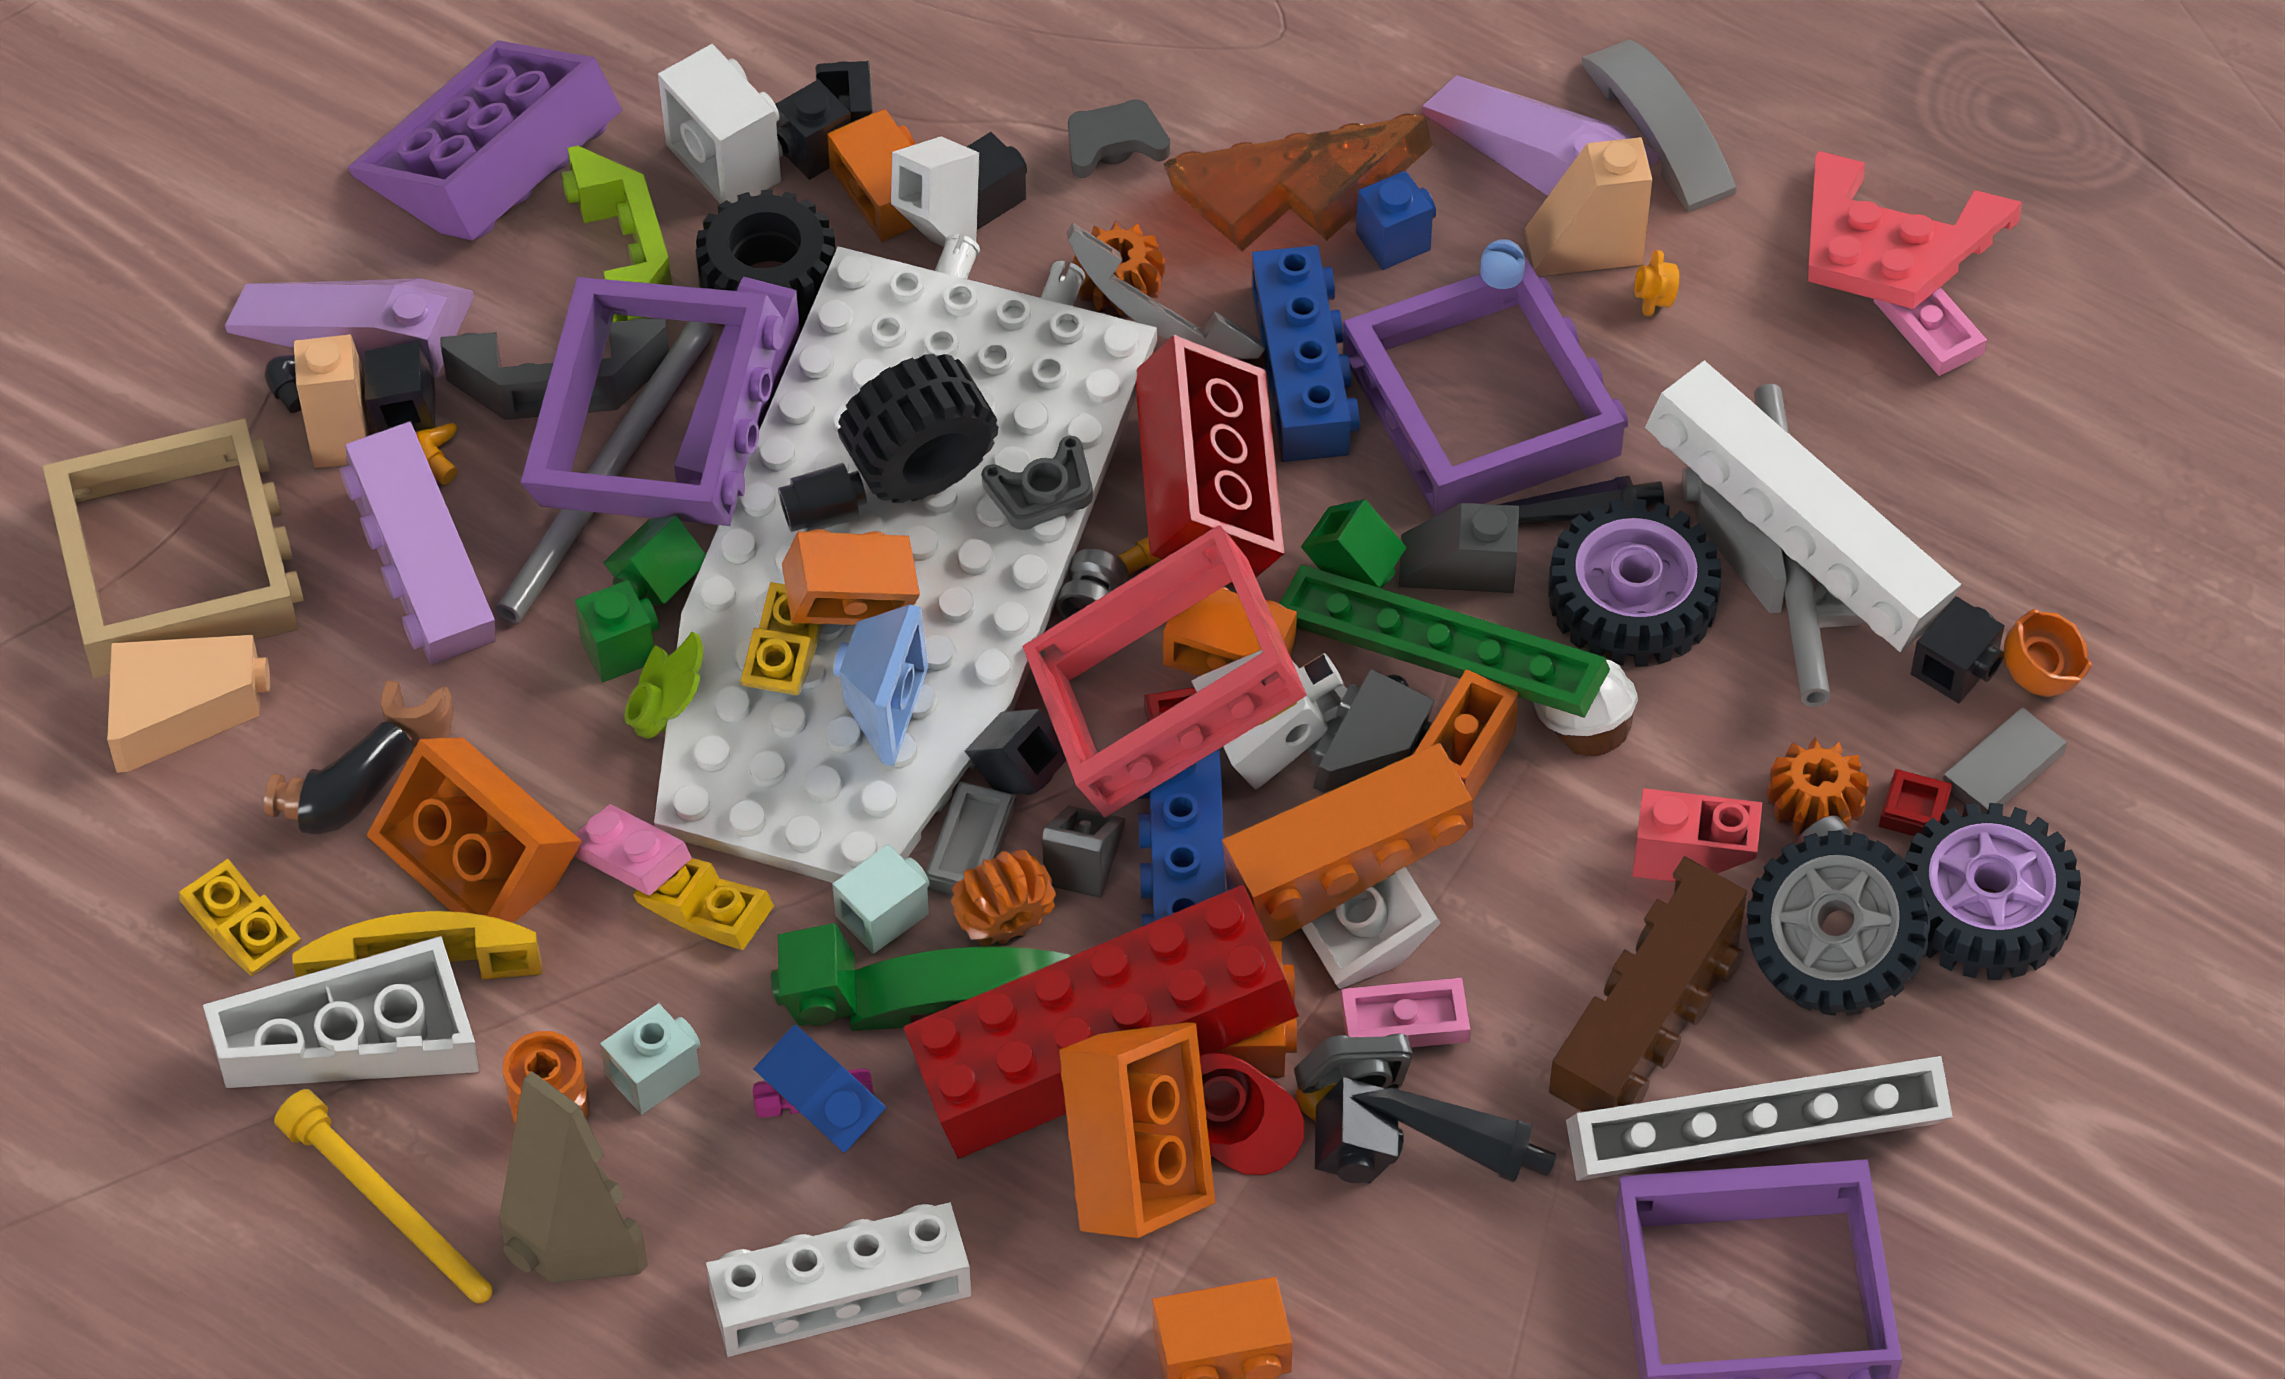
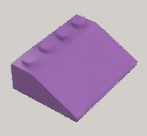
[348,40,622,241]

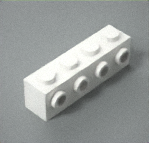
[706,1202,971,1357]

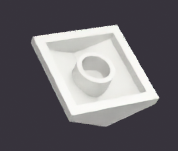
[1302,866,1441,989]

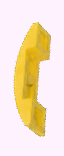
[292,911,542,980]

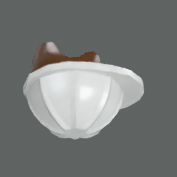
[1533,660,1638,756]

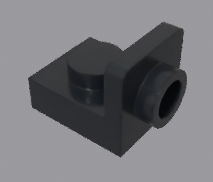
[815,61,873,123]

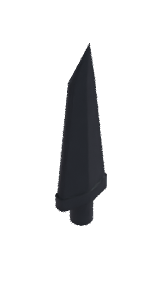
[1497,476,1664,524]
[1350,1088,1556,1182]

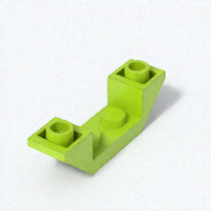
[561,145,672,322]

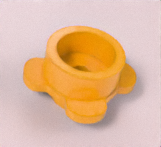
[1634,250,1679,316]

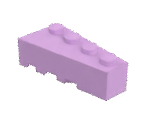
[339,421,496,665]

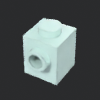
[832,844,930,954]
[600,1003,701,1115]

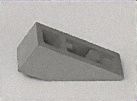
[1682,468,1786,613]

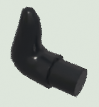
[264,355,302,413]

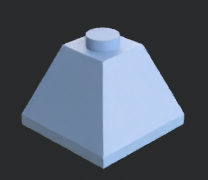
[834,604,928,766]

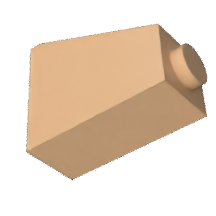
[1524,137,1652,277]
[294,334,369,469]
[107,635,270,773]

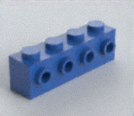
[1251,245,1360,462]
[1138,748,1226,926]

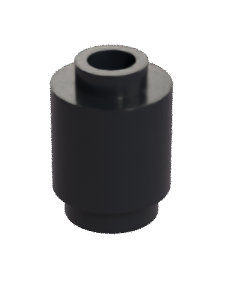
[778,463,867,532]

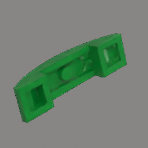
[850,947,1073,1031]

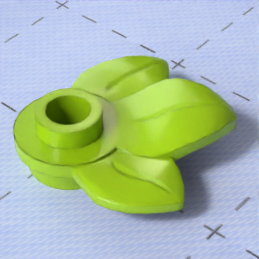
[624,631,704,739]

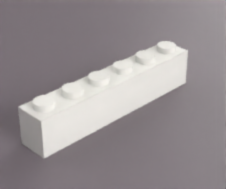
[1645,360,1961,652]
[1566,1056,1953,1181]

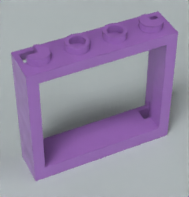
[1342,258,1628,517]
[521,277,784,526]
[1615,1159,1902,1379]

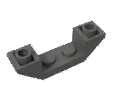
[440,318,669,420]

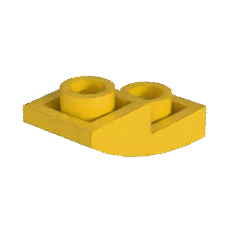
[740,582,823,696]
[179,858,301,977]
[633,858,774,950]

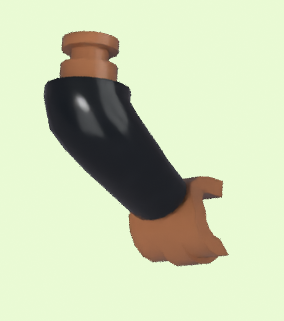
[264,680,454,834]

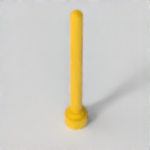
[274,1089,492,1304]

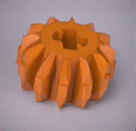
[1071,220,1165,317]
[1766,737,1869,836]
[951,850,1056,946]

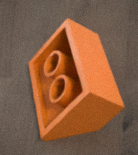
[366,737,582,923]
[1059,1023,1216,1238]

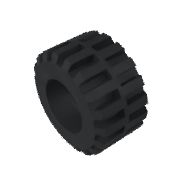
[695,190,836,333]
[838,354,999,503]

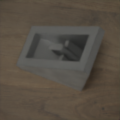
[1042,805,1125,898]

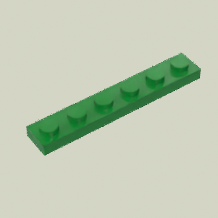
[1279,564,1610,718]

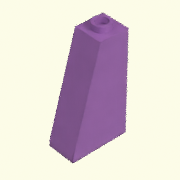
[674,277,800,485]

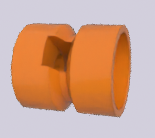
[502,1031,590,1125]

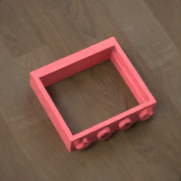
[1023,525,1307,818]

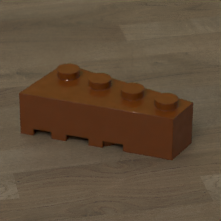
[1549,856,1747,1112]

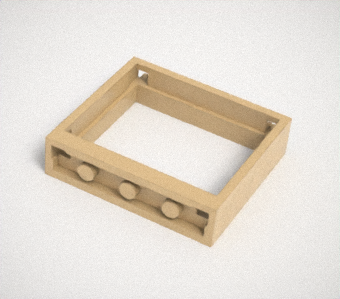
[42,418,304,678]

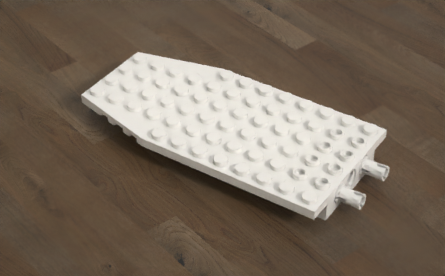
[654,234,1157,883]

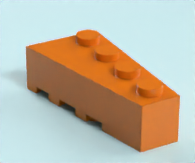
[1222,743,1473,941]

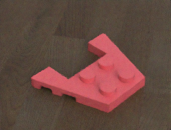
[1808,151,2022,309]

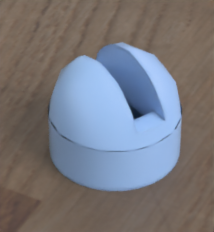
[1480,239,1525,289]

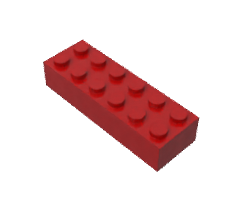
[903,884,1299,1159]

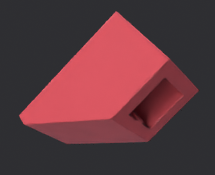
[1632,788,1762,882]

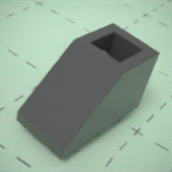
[1310,669,1434,793]

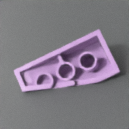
[1422,75,1659,196]
[225,278,474,380]

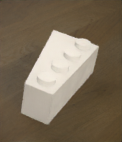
[203,936,479,1088]

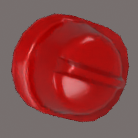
[1200,1053,1304,1175]

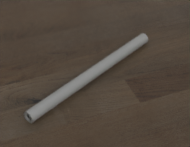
[495,321,714,624]
[1754,384,1830,707]

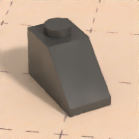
[1399,503,1519,593]

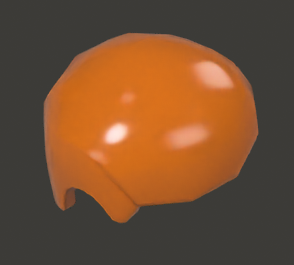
[2004,609,2092,697]

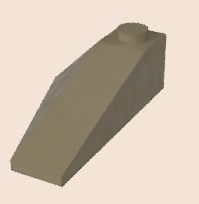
[499,1071,648,1283]

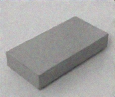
[1943,707,2067,814]
[925,781,1016,896]

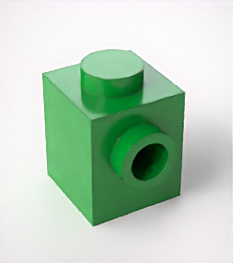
[1301,499,1407,588]
[603,515,706,605]
[575,580,659,683]
[771,923,856,1026]

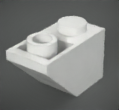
[891,136,979,250]

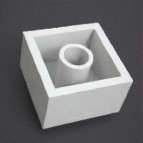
[658,44,783,204]

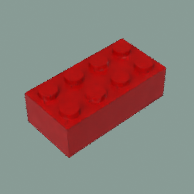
[1135,335,1285,585]

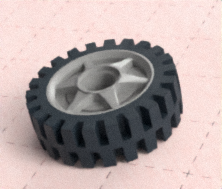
[1746,830,1930,1016]

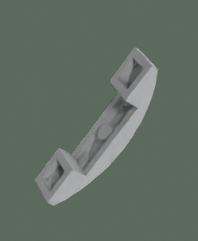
[1582,39,1736,213]
[1067,223,1265,359]

